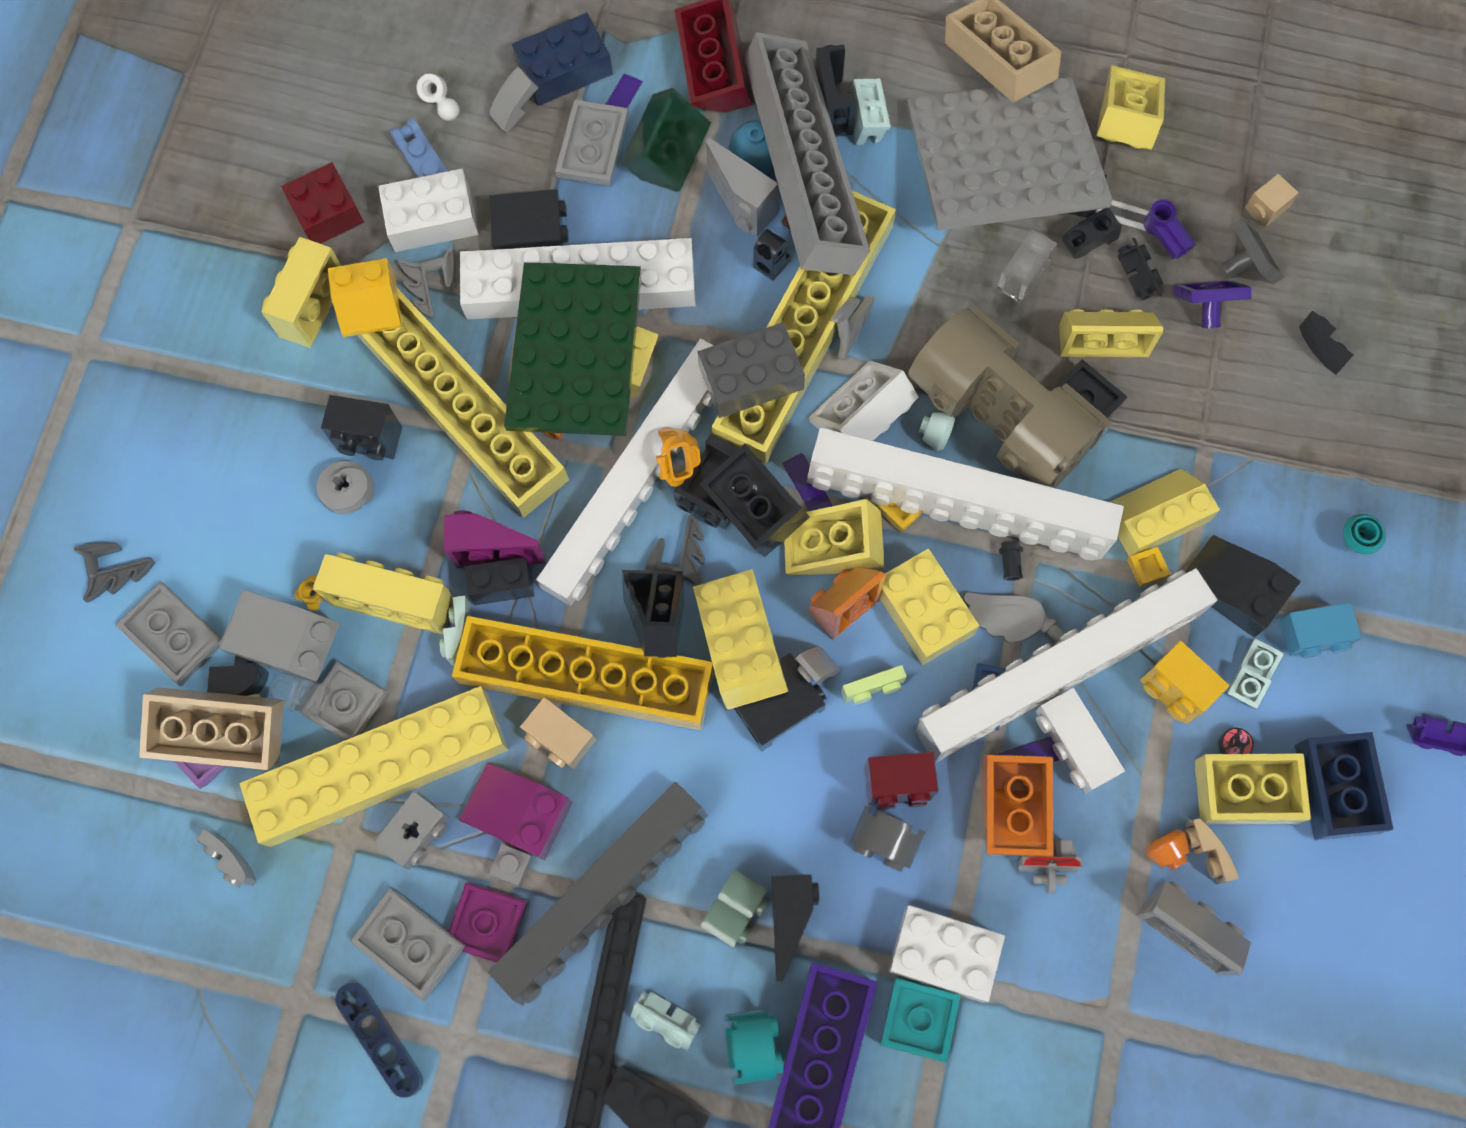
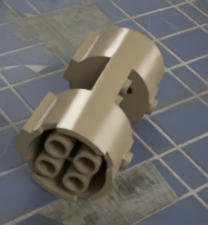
[908,306,1112,488]

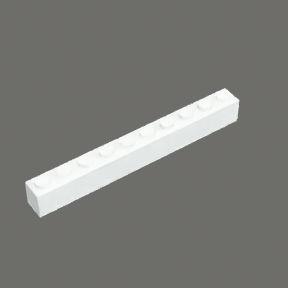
[536,338,713,607]

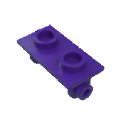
[1406,714,1466,756]

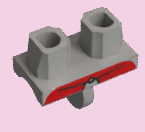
[1017,840,1082,894]

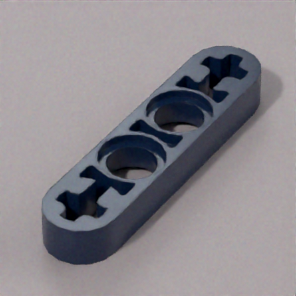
[335,983,423,1098]

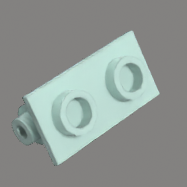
[631,991,701,1051]

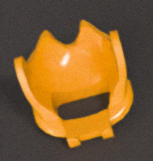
[656,427,701,487]

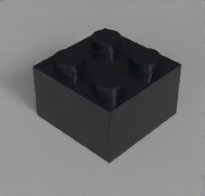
[321,395,402,461]

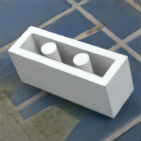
[1035,688,1125,794]

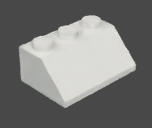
[808,361,919,441]

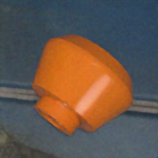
[1146,829,1190,871]

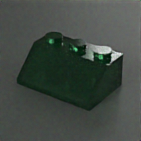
[620,88,711,192]

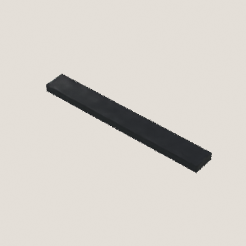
[565,895,647,1128]

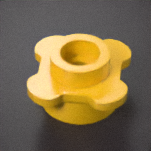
[294,576,324,611]

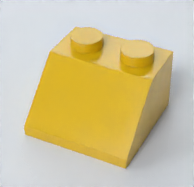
[328,258,402,337]

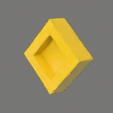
[1127,547,1171,588]

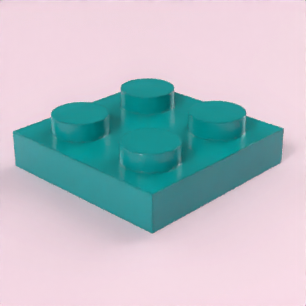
[880,978,961,1063]

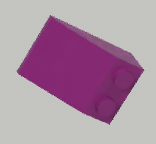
[444,510,546,568]
[459,763,573,861]

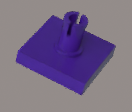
[1173,280,1252,328]

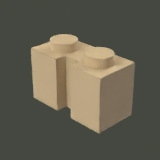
[520,697,596,770]

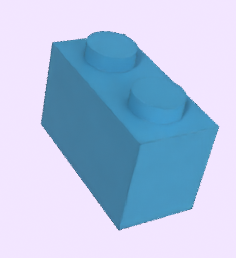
[1279,602,1362,659]

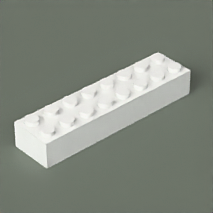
[460,238,696,320]

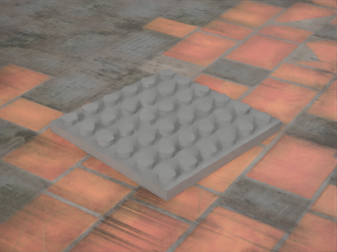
[907,77,1112,230]

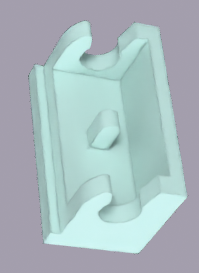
[848,79,891,145]

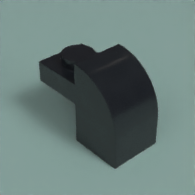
[208,655,269,696]

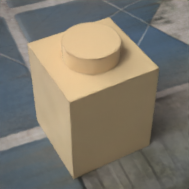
[1245,174,1299,227]

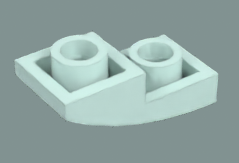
[439,595,471,666]
[1227,639,1284,709]

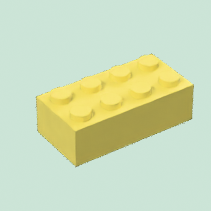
[313,553,453,635]
[693,569,788,710]

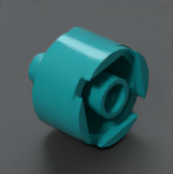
[725,1009,783,1085]

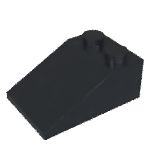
[700,444,810,557]
[1185,535,1301,638]
[771,874,819,982]

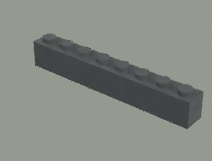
[488,781,708,1006]

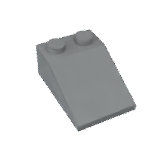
[706,137,778,237]
[218,590,340,682]

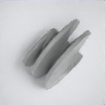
[316,461,374,514]

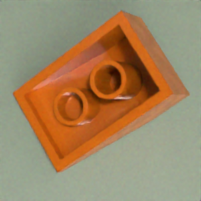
[809,566,885,640]
[982,755,1053,856]

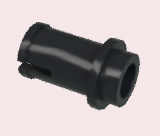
[999,541,1023,581]

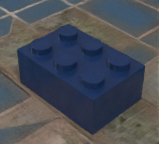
[512,12,613,106]
[1295,732,1394,841]

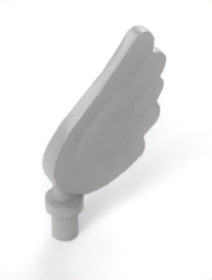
[963,592,1065,644]

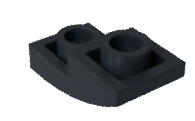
[1299,310,1353,375]

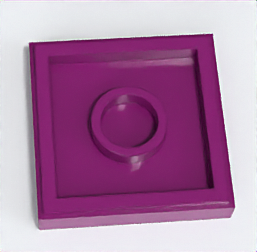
[448,882,528,963]

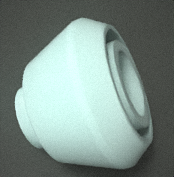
[918,412,955,451]

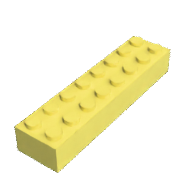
[239,686,508,847]

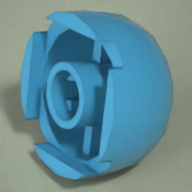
[729,120,774,177]

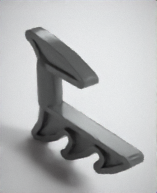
[645,515,705,586]
[74,543,155,603]

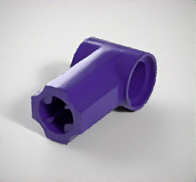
[1143,199,1196,259]

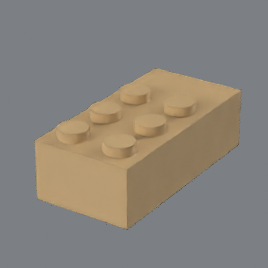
[945,0,1061,103]
[139,688,284,770]

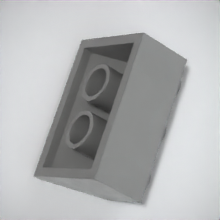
[1136,881,1251,976]

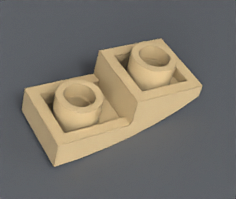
[1184,818,1239,884]

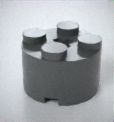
[850,805,925,872]

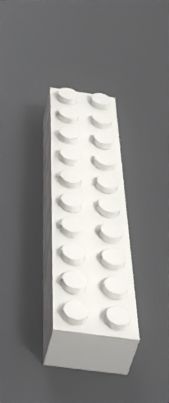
[807,427,1124,560]
[915,569,1218,763]

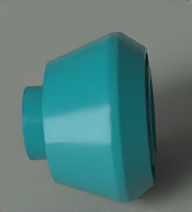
[1343,514,1386,554]

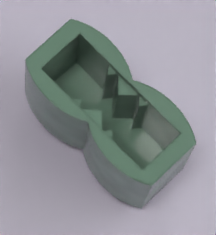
[700,869,769,948]

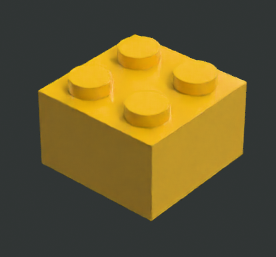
[1139,640,1230,725]

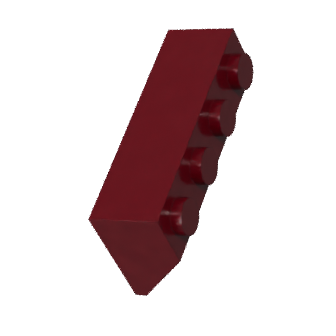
[674,0,753,113]

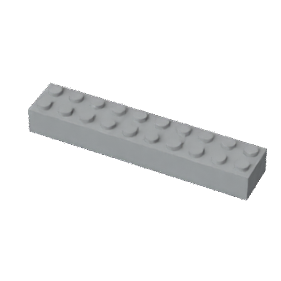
[744,32,870,275]

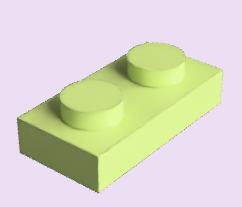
[841,665,907,705]

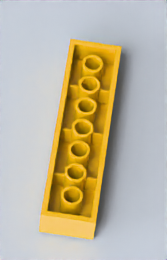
[452,616,714,731]

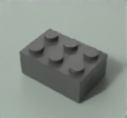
[697,322,805,418]

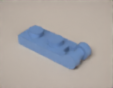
[389,118,447,178]

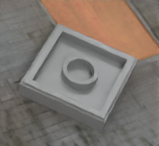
[301,661,390,740]

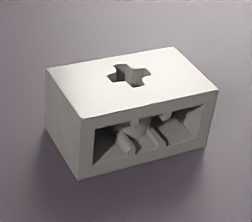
[373,791,450,870]

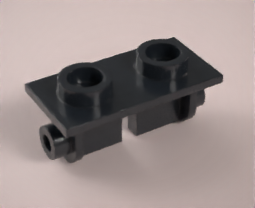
[1117,237,1164,301]

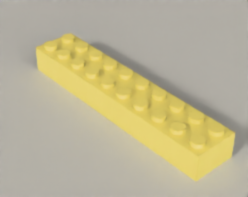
[712,190,896,465]
[331,288,569,518]

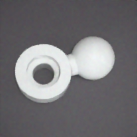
[417,74,459,121]

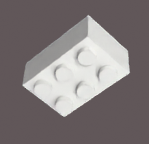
[378,168,478,252]
[888,905,1005,1003]

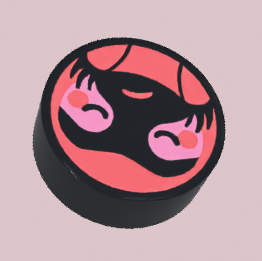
[1218,728,1254,754]

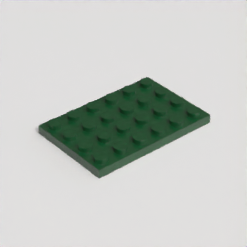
[504,262,642,436]

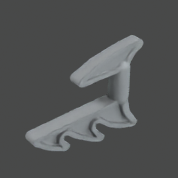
[398,248,455,320]
[831,296,875,360]

